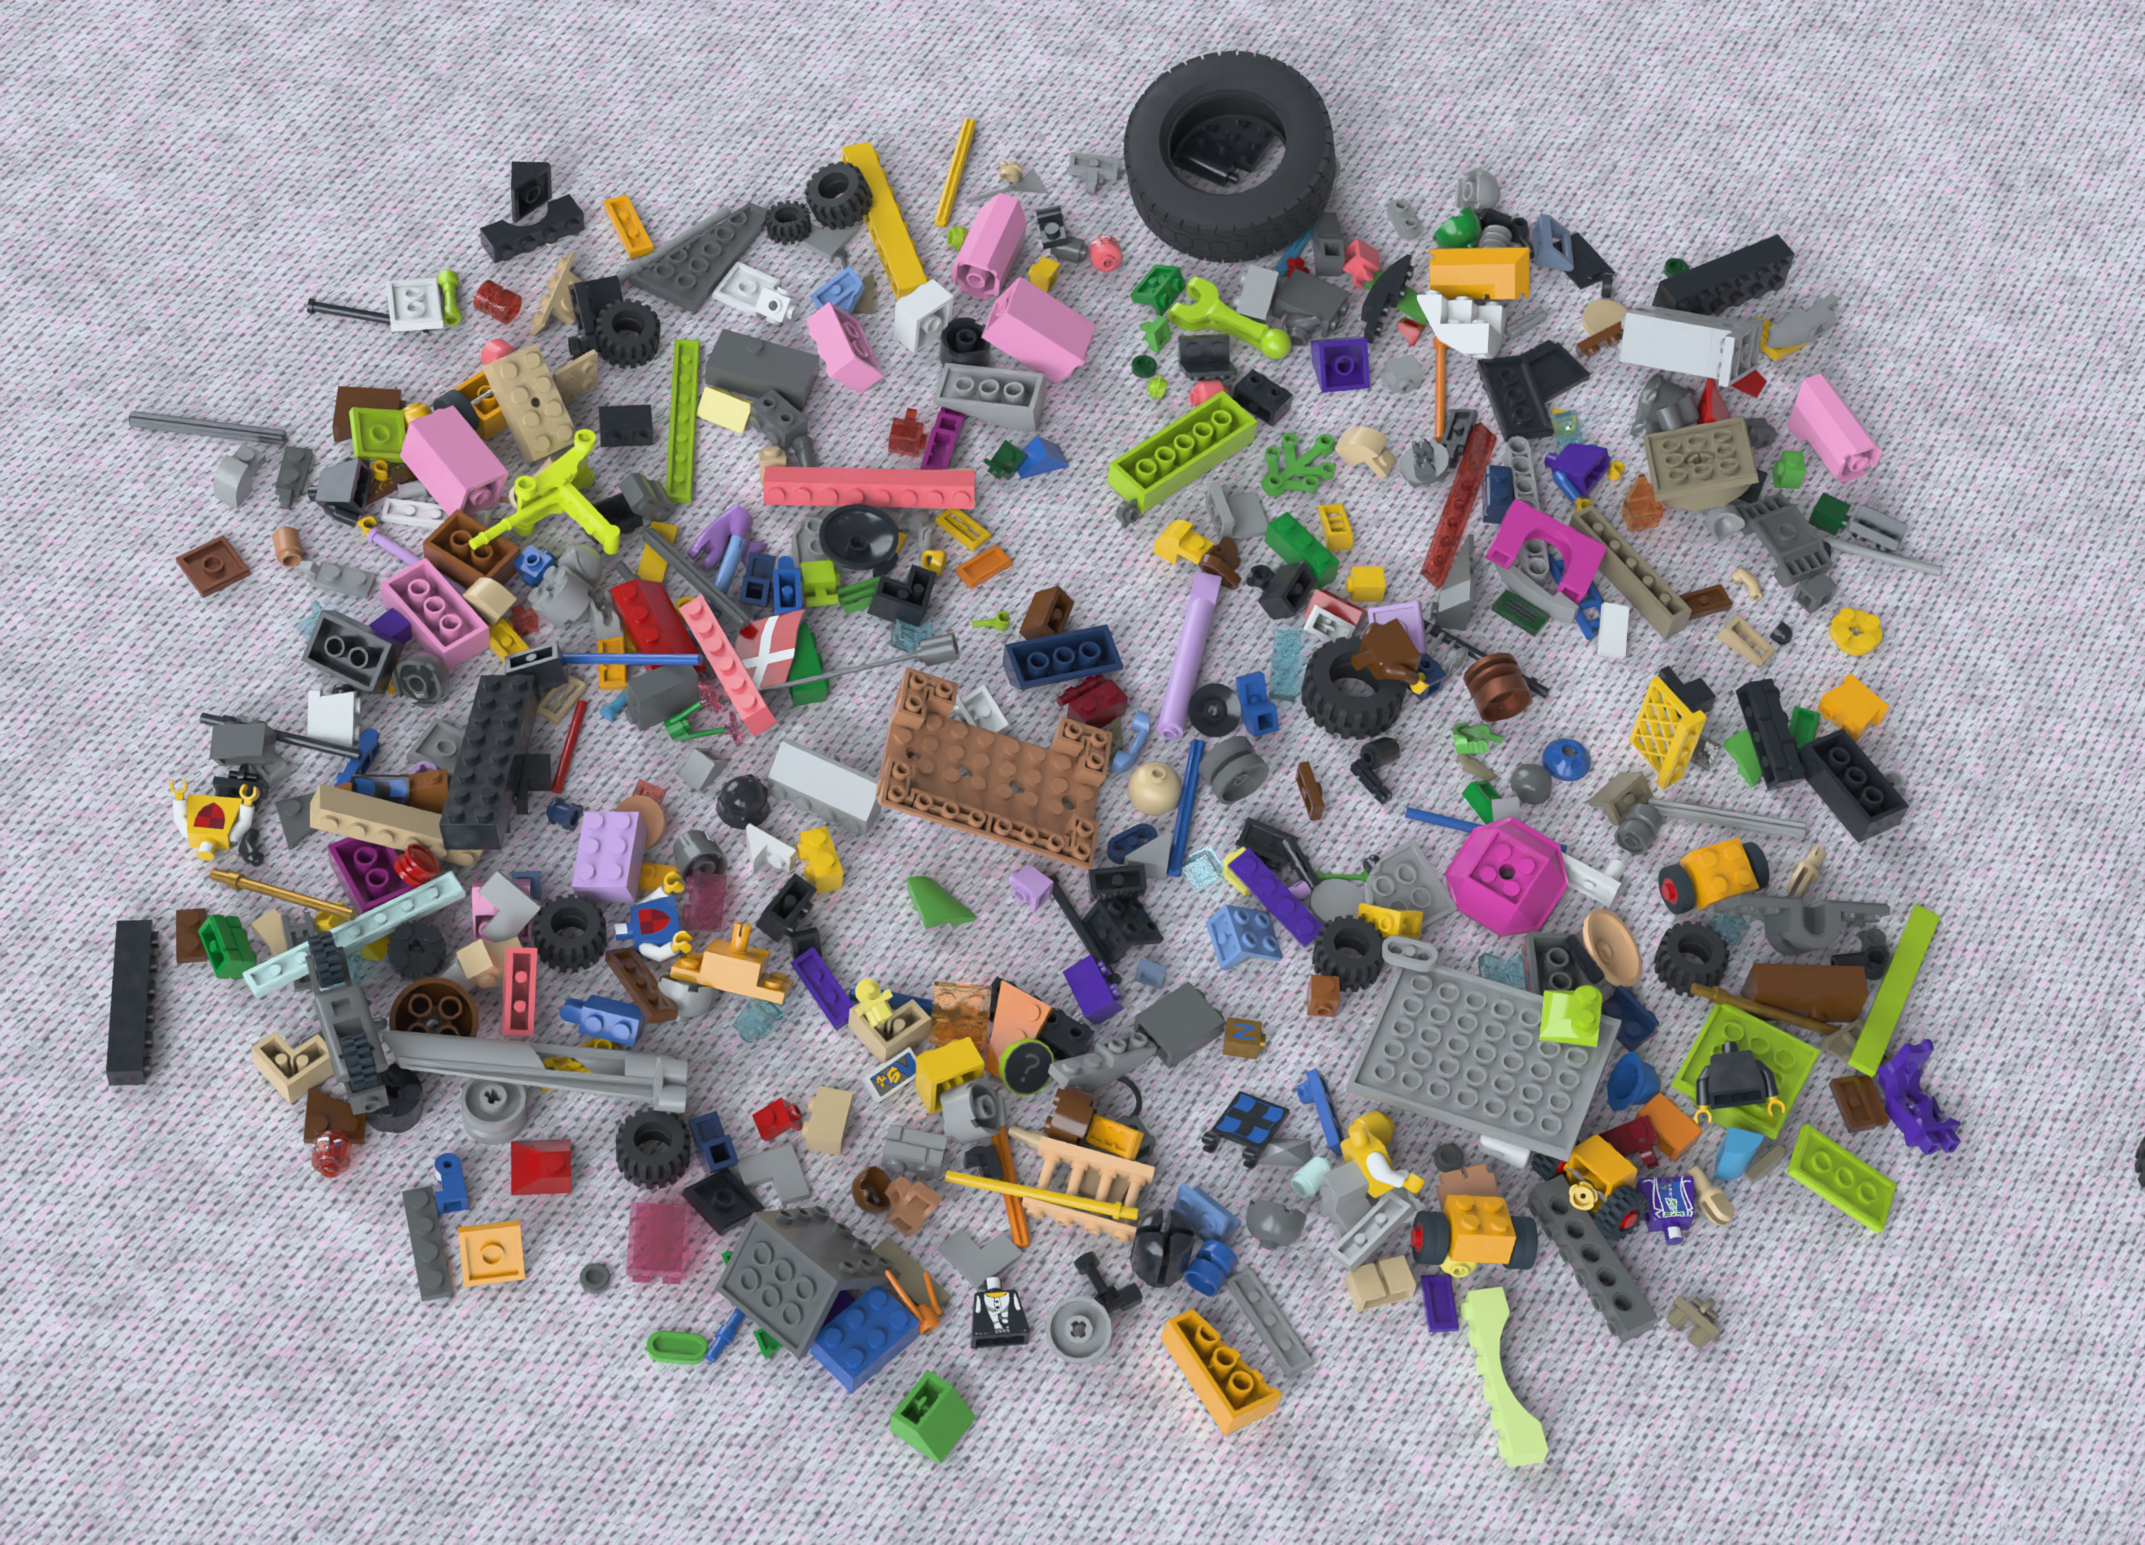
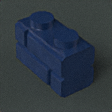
[1482,465,1513,524]

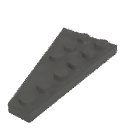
[629,202,767,313]

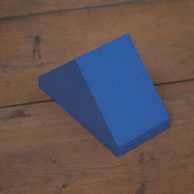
[1017,436,1069,479]

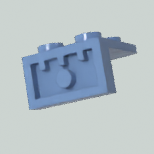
[1206,904,1283,970]
[1173,1183,1241,1243]

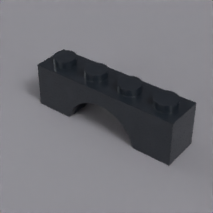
[480,194,584,263]

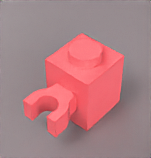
[1342,238,1381,289]

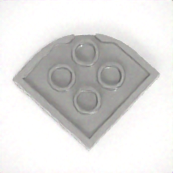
[791,506,873,572]
[1365,839,1458,939]

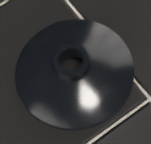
[1188,683,1241,737]

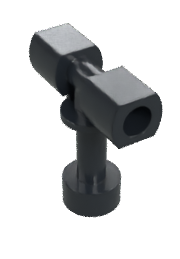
[1074,1251,1143,1315]

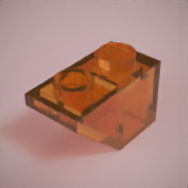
[1620,474,1663,532]

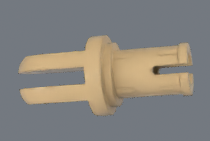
[1786,845,1827,898]
[1684,1165,1734,1226]

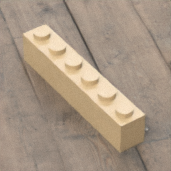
[310,784,483,868]

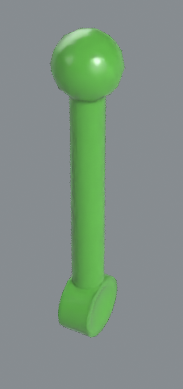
[1316,871,1369,882]

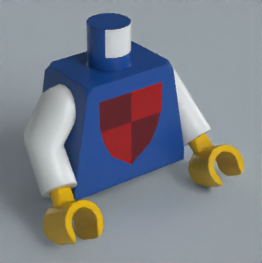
[614,872,692,962]

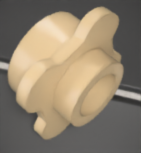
[999,161,1023,182]

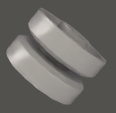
[460,1078,528,1145]
[1045,1296,1113,1365]

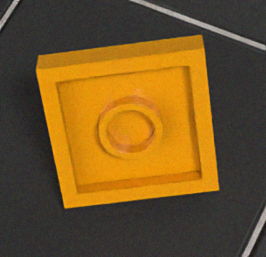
[458,1220,525,1287]

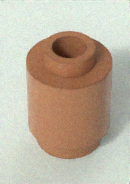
[272,526,304,567]

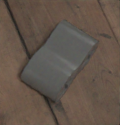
[1654,393,1701,432]

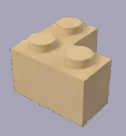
[848,999,931,1064]
[251,1031,334,1104]

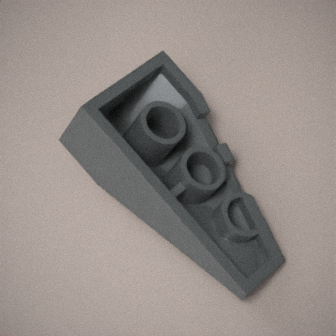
[1430,534,1476,631]

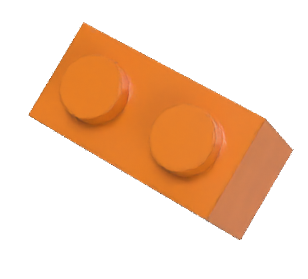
[1634,1093,1703,1163]

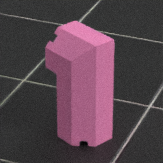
[951,193,1027,300]
[1787,374,1883,483]

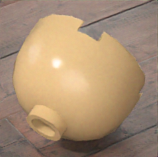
[1127,761,1182,816]

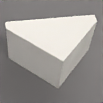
[1304,605,1356,643]

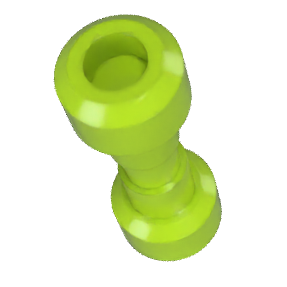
[438,270,462,326]

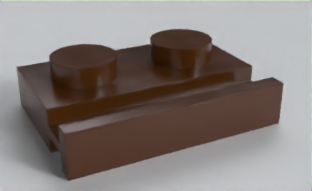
[1829,1074,1890,1133]

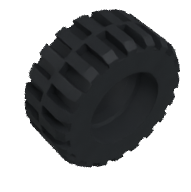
[1301,636,1407,740]

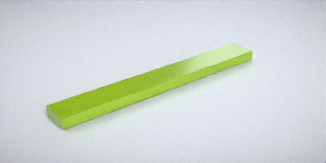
[665,339,700,504]
[1847,904,1941,1077]

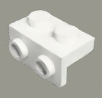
[954,684,1012,735]

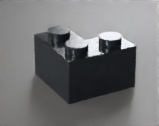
[867,564,937,631]

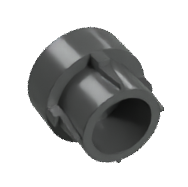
[673,830,728,888]

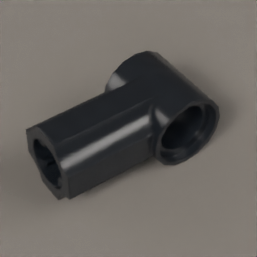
[1830,946,1889,980]

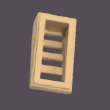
[1716,615,1776,667]

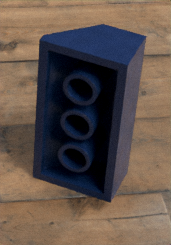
[1002,624,1124,690]

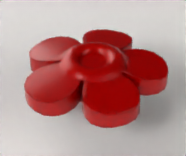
[1286,257,1309,278]

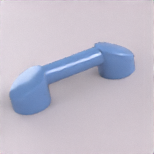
[1111,710,1150,774]

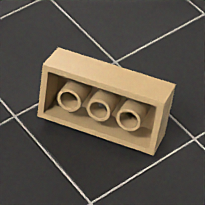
[482,343,576,463]

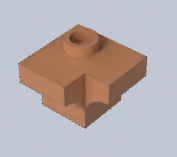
[884,1176,942,1236]

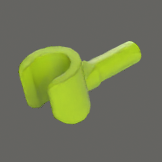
[972,611,1010,631]

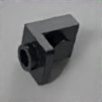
[963,1145,1003,1181]

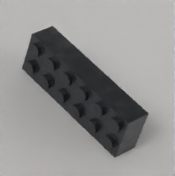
[1652,234,1795,316]

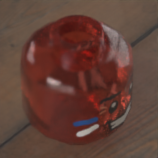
[311,1131,352,1178]

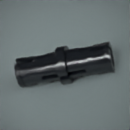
[1278,834,1321,889]

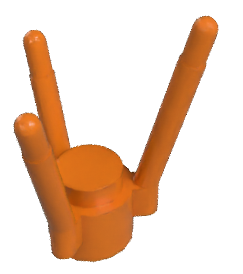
[885,1270,943,1335]

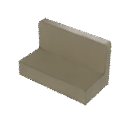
[1587,772,1653,826]

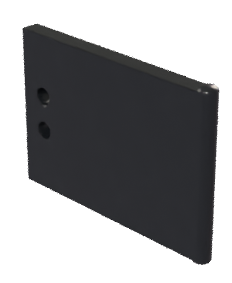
[1553,232,1615,290]

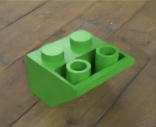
[890,1370,976,1465]

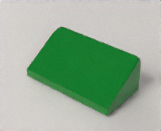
[1461,781,1502,824]

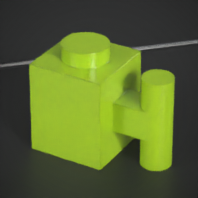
[800,560,840,608]

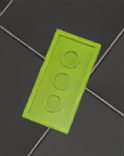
[1786,1123,1897,1233]

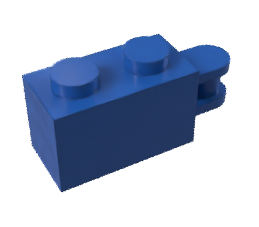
[772,556,802,616]
[560,994,645,1047]

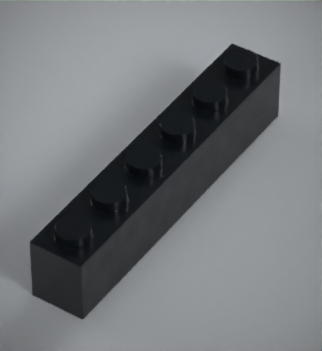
[106,920,160,1086]

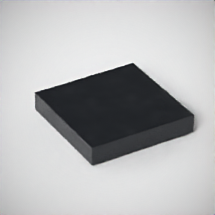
[682,1169,765,1236]

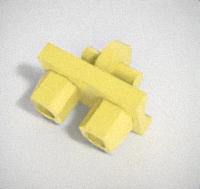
[855,978,894,1028]

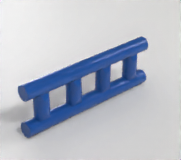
[1548,554,1604,640]

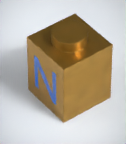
[1222,1017,1266,1059]

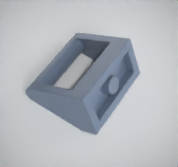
[1532,213,1574,271]

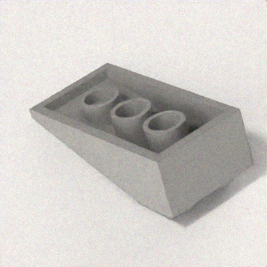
[933,363,1047,432]

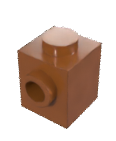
[1307,975,1340,1017]

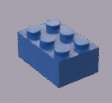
[810,1285,920,1394]

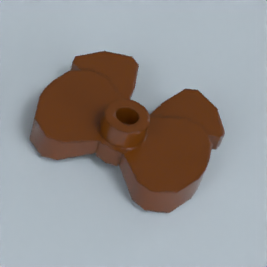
[1209,537,1241,570]

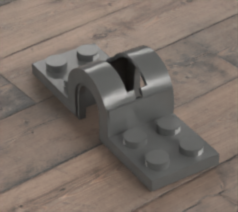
[1714,894,1890,956]

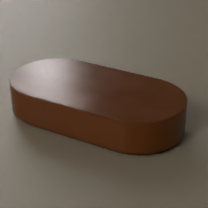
[1198,554,1241,590]

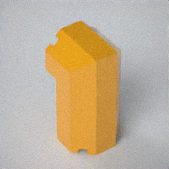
[1429,247,1529,299]

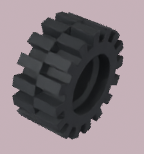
[765,200,811,245]

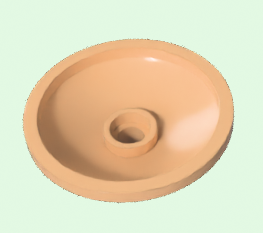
[1582,909,1642,988]

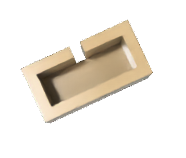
[801,1085,853,1156]
[1345,1255,1417,1312]

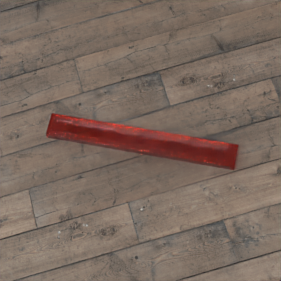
[1420,422,1497,588]

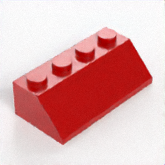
[611,578,706,674]

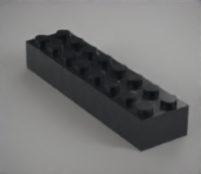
[439,674,540,850]

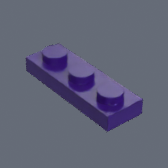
[790,947,854,1031]

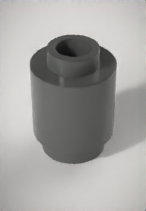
[1050,235,1088,264]

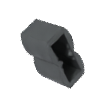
[618,473,676,522]

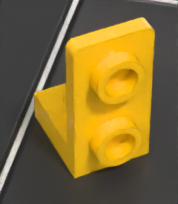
[1357,903,1423,940]

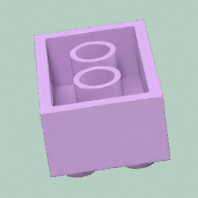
[571,811,648,903]

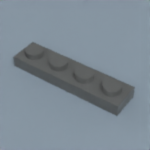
[402,1186,452,1302]

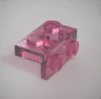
[682,870,726,933]

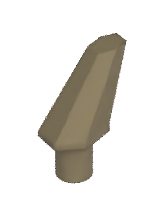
[1457,754,1498,781]

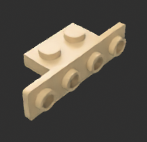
[529,251,585,336]

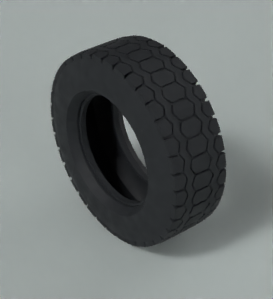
[1123,51,1336,263]

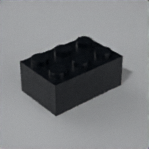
[301,610,405,694]

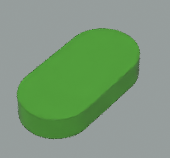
[647,1331,708,1365]

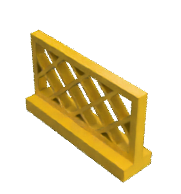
[1629,676,1707,789]

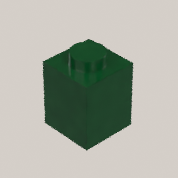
[1808,492,1851,536]

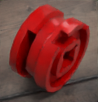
[394,843,440,888]

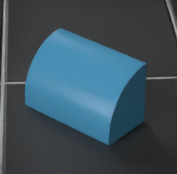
[1713,1127,1764,1180]

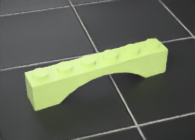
[1461,1286,1549,1467]

